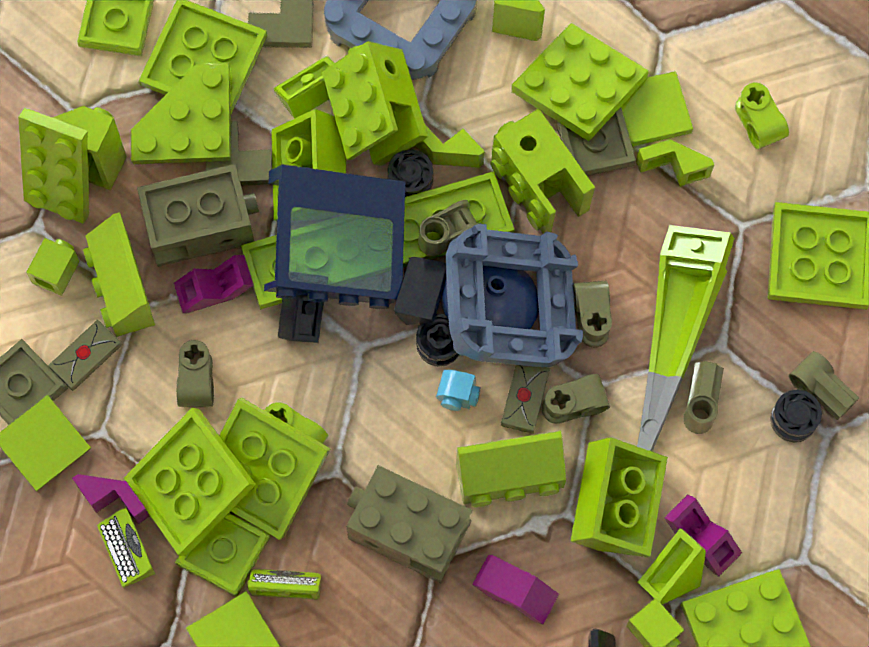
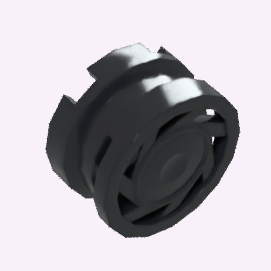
[387,149,434,197]
[416,314,460,367]
[770,390,822,443]

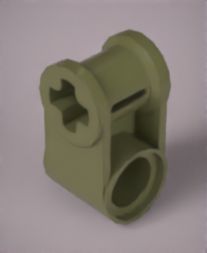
[418,200,481,256]
[573,280,612,348]
[177,340,214,407]
[542,374,610,424]

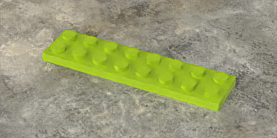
[241,171,515,310]

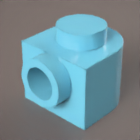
[436,370,481,411]

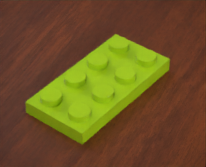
[18,107,89,224]

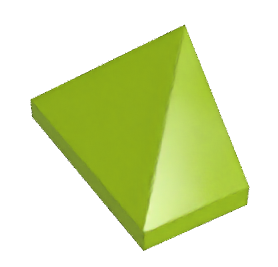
[637,528,706,605]

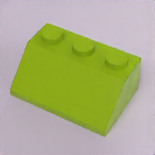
[52,106,127,190]
[271,109,346,221]
[83,212,155,337]
[456,431,566,507]
[570,437,668,557]

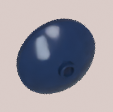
[441,266,539,329]

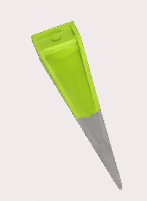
[637,225,735,452]

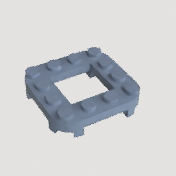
[324,0,477,80]
[446,224,583,367]

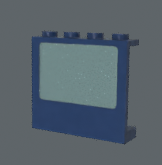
[264,164,405,309]

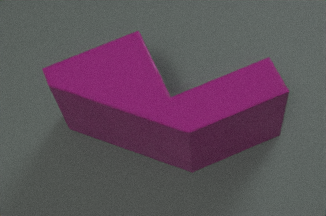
[174,255,254,313]
[72,474,150,524]
[664,494,742,577]
[472,554,559,624]

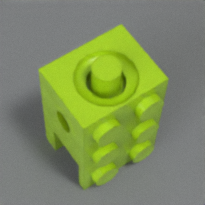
[322,41,428,166]
[490,108,595,234]

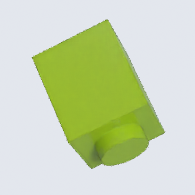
[26,238,80,296]
[626,598,684,647]

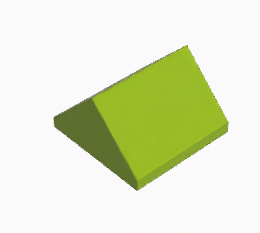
[492,0,545,41]

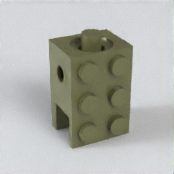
[137,164,259,267]
[346,465,472,583]

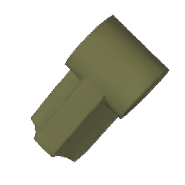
[789,351,859,420]
[684,361,724,434]

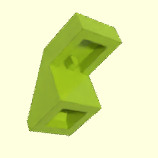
[415,125,485,168]
[636,139,715,186]

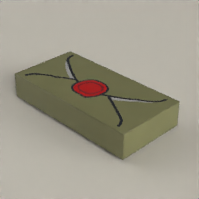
[48,319,122,391]
[501,365,550,434]

